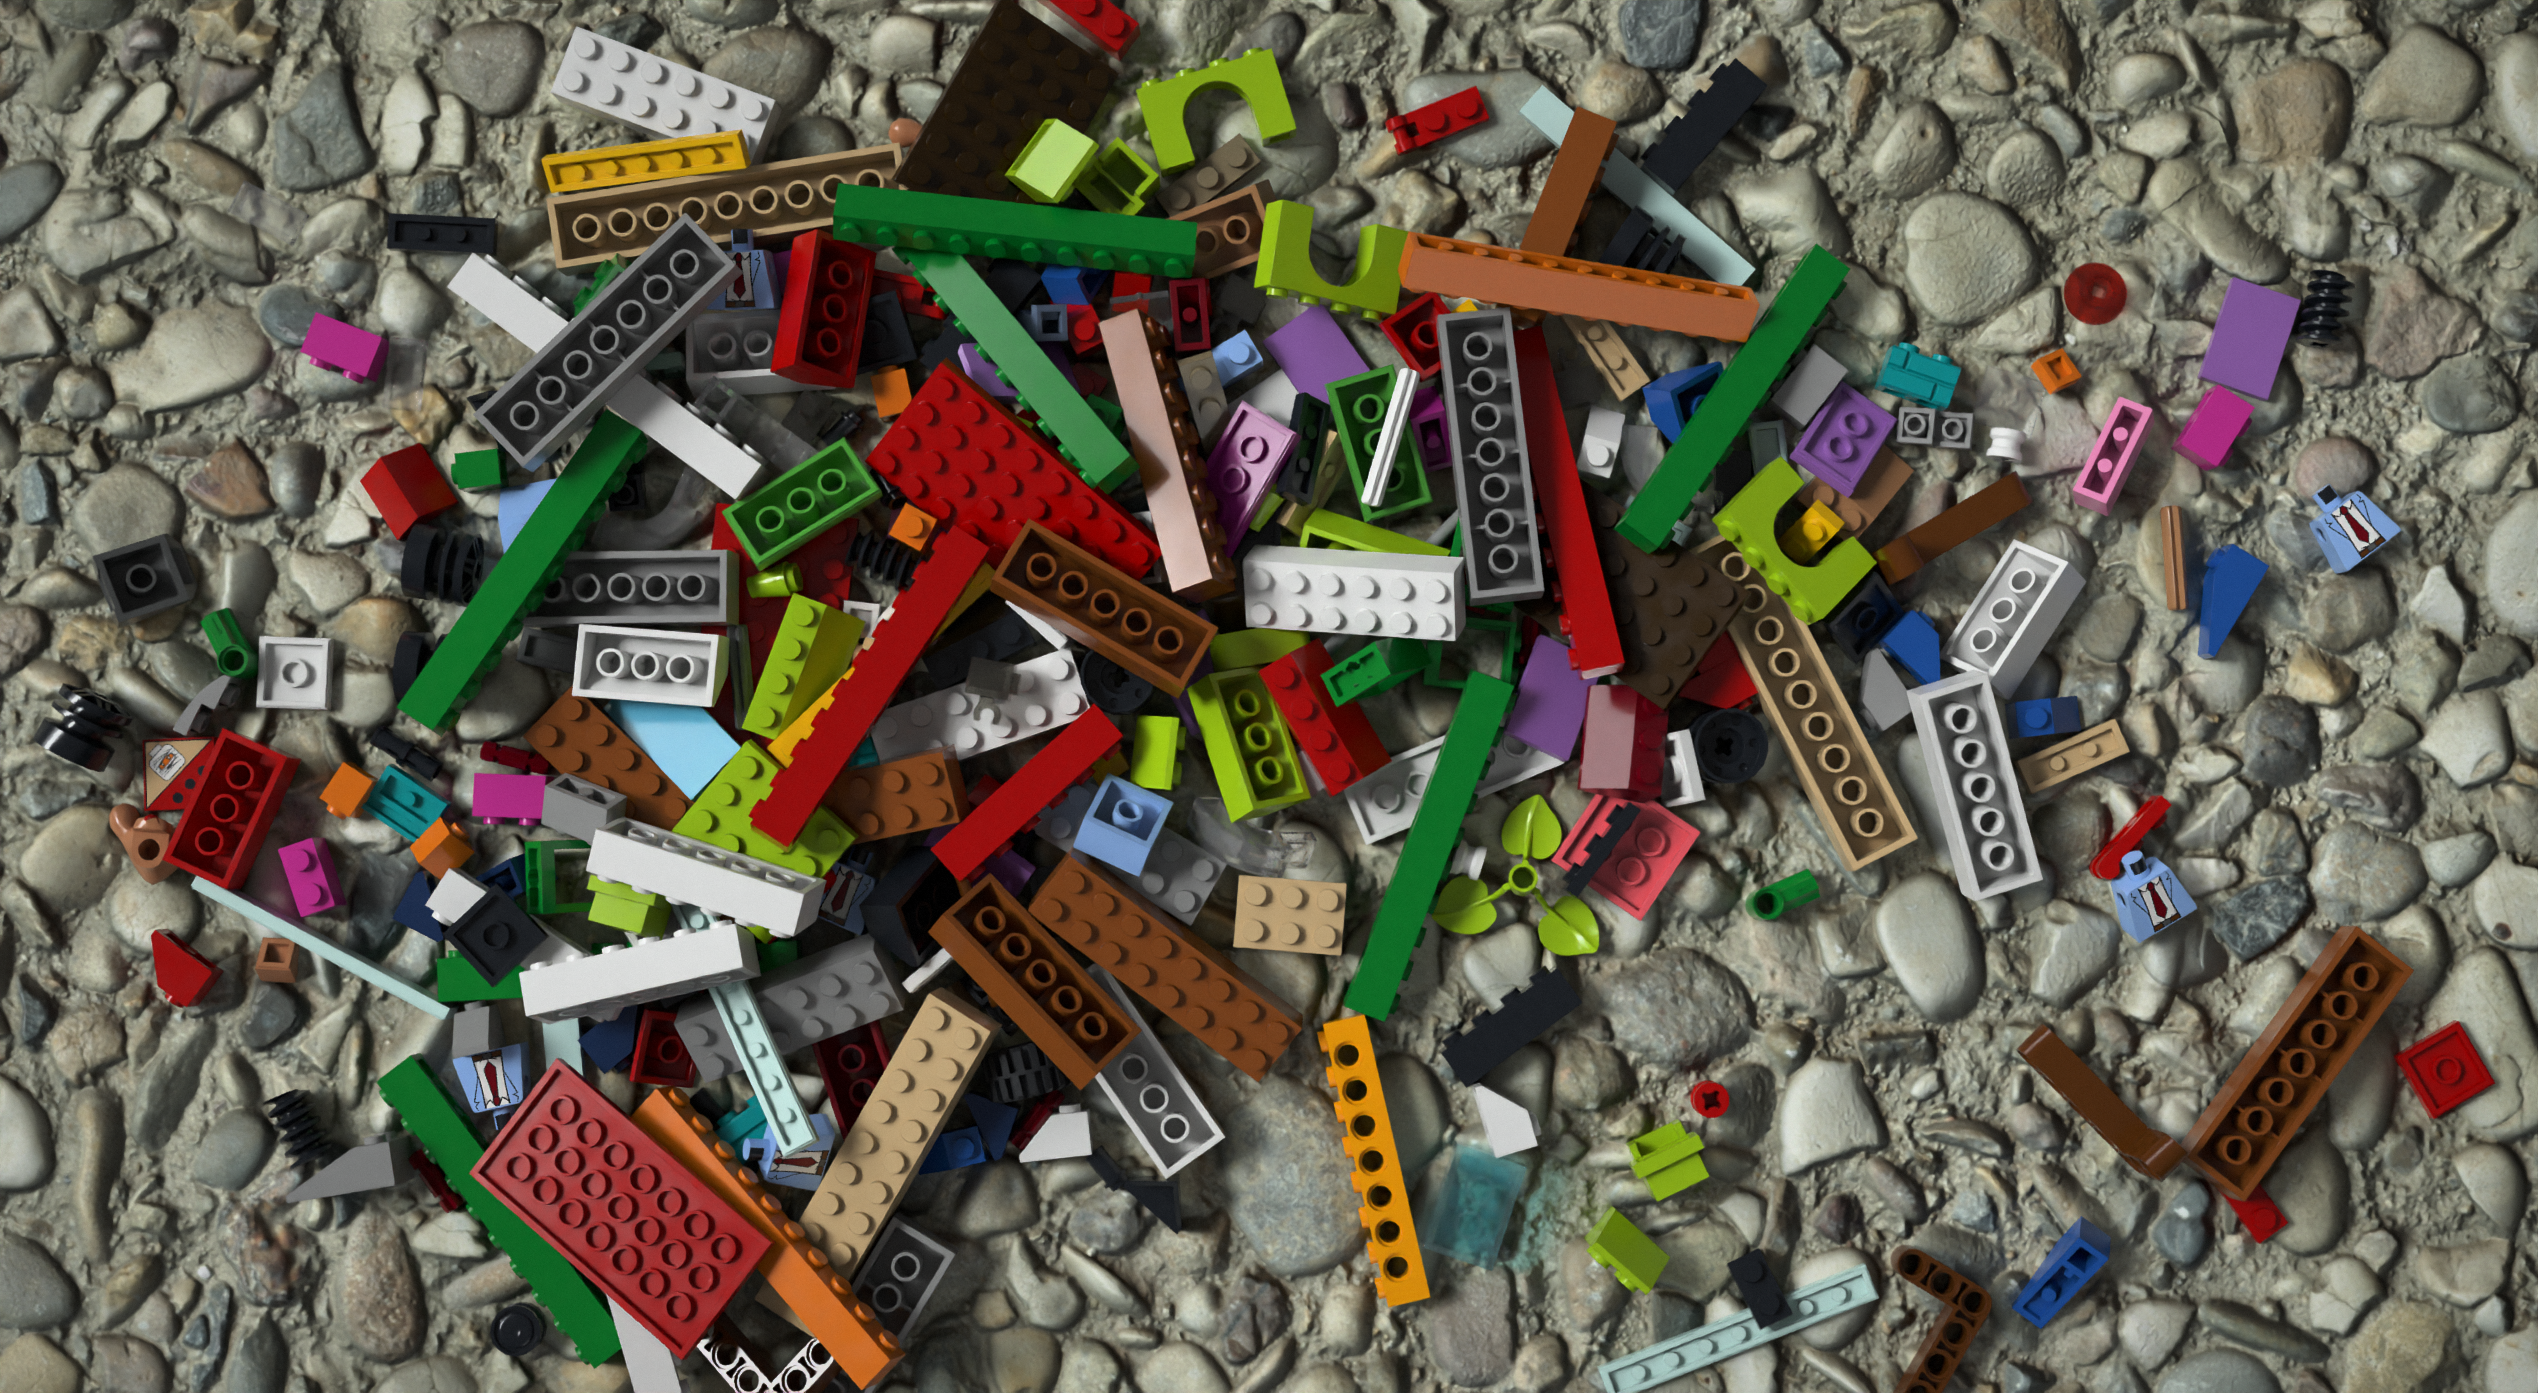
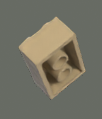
[1233,875,1347,956]

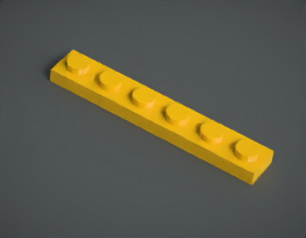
[541,129,751,193]

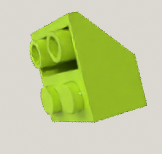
[1004,119,1100,203]
[1130,715,1187,792]
[1584,1206,1670,1295]

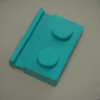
[361,764,452,843]

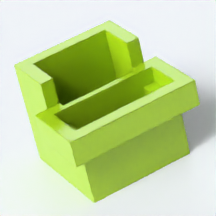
[1073,137,1161,216]
[587,875,672,940]
[1626,1119,1710,1202]

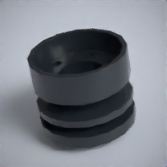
[1598,205,1687,274]
[401,523,484,607]
[393,631,468,710]
[1080,649,1157,715]
[33,683,133,772]
[1684,708,1769,784]

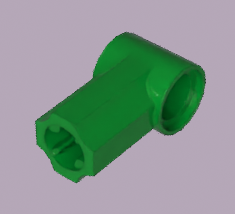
[200,608,259,680]
[1745,869,1821,921]

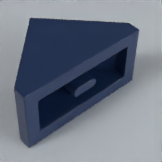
[392,871,450,942]
[964,1090,1021,1161]

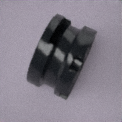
[490,1302,547,1357]

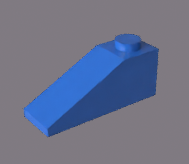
[2198,544,2269,659]
[2012,1216,2111,1329]

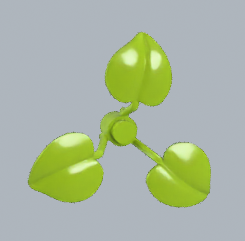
[1431,795,1599,956]

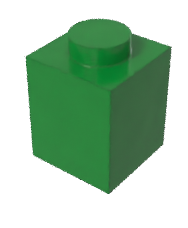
[451,448,509,493]

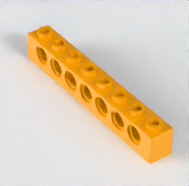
[1317,1013,1431,1308]

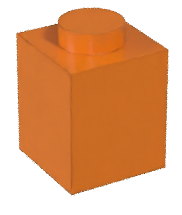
[870,365,914,422]
[889,503,940,555]
[319,762,379,820]
[410,817,474,880]

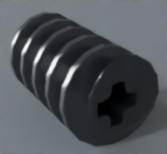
[2296,269,2355,348]
[844,529,926,593]
[263,1089,332,1170]

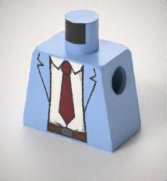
[707,229,782,310]
[2309,484,2401,574]
[817,845,880,935]
[2111,851,2198,943]
[453,1042,531,1130]
[743,1113,835,1191]

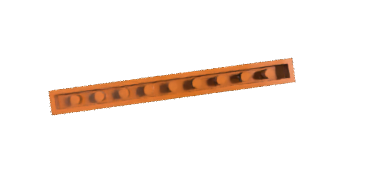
[1398,231,1760,343]
[631,1086,906,1390]

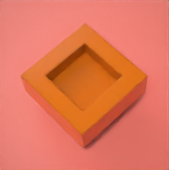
[2031,348,2082,395]

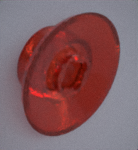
[2064,262,2127,325]

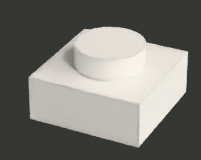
[843,600,881,640]

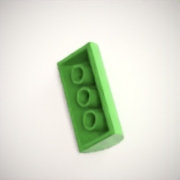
[1324,364,1433,522]
[722,437,883,571]

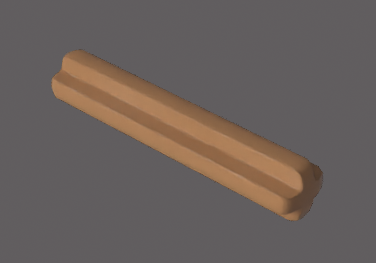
[2160,505,2189,611]

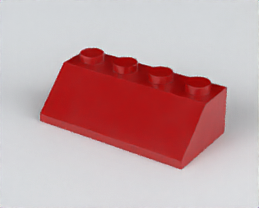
[770,229,877,388]
[1257,638,1392,798]
[162,728,302,889]

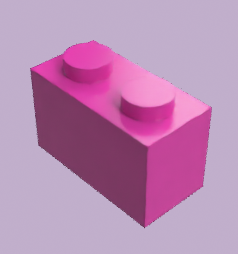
[300,312,392,384]
[2171,384,2255,471]
[472,773,554,826]
[278,837,348,917]

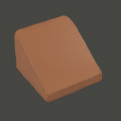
[255,937,299,983]

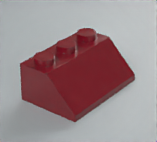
[1577,685,1669,803]

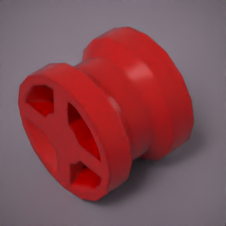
[1690,1080,1729,1118]

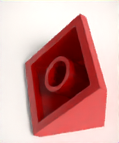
[1379,292,1451,383]
[360,443,459,541]
[629,1007,697,1088]

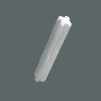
[1361,368,1420,507]

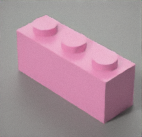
[2073,396,2154,516]

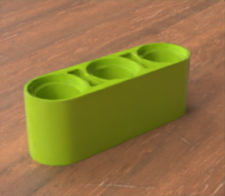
[1209,628,1311,673]

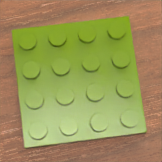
[671,739,859,944]

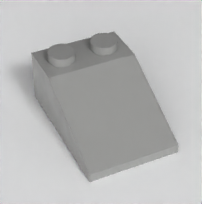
[286,1131,415,1203]

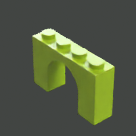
[1136,47,1297,178]
[1254,199,1408,322]
[1711,456,1877,626]

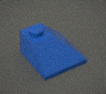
[1642,361,1724,444]

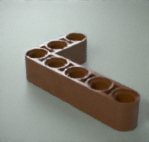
[1870,471,2034,586]
[2016,1024,2188,1182]
[1890,1244,1992,1393]
[697,1311,843,1393]

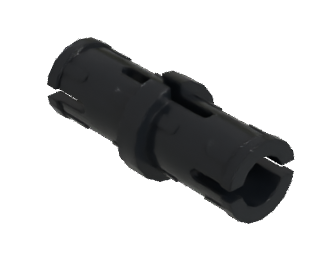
[370,725,444,782]

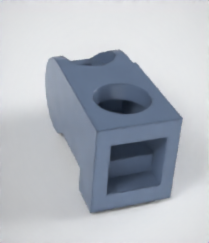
[1016,304,1068,341]

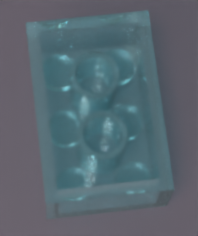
[1421,1140,1527,1271]

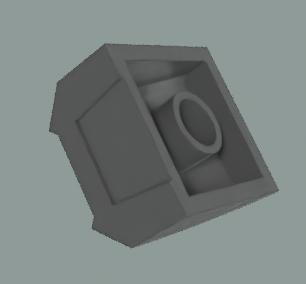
[92,534,198,628]

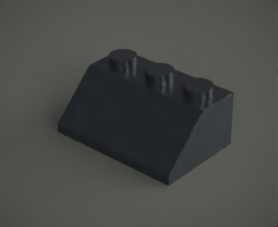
[921,589,1038,691]
[859,846,961,967]

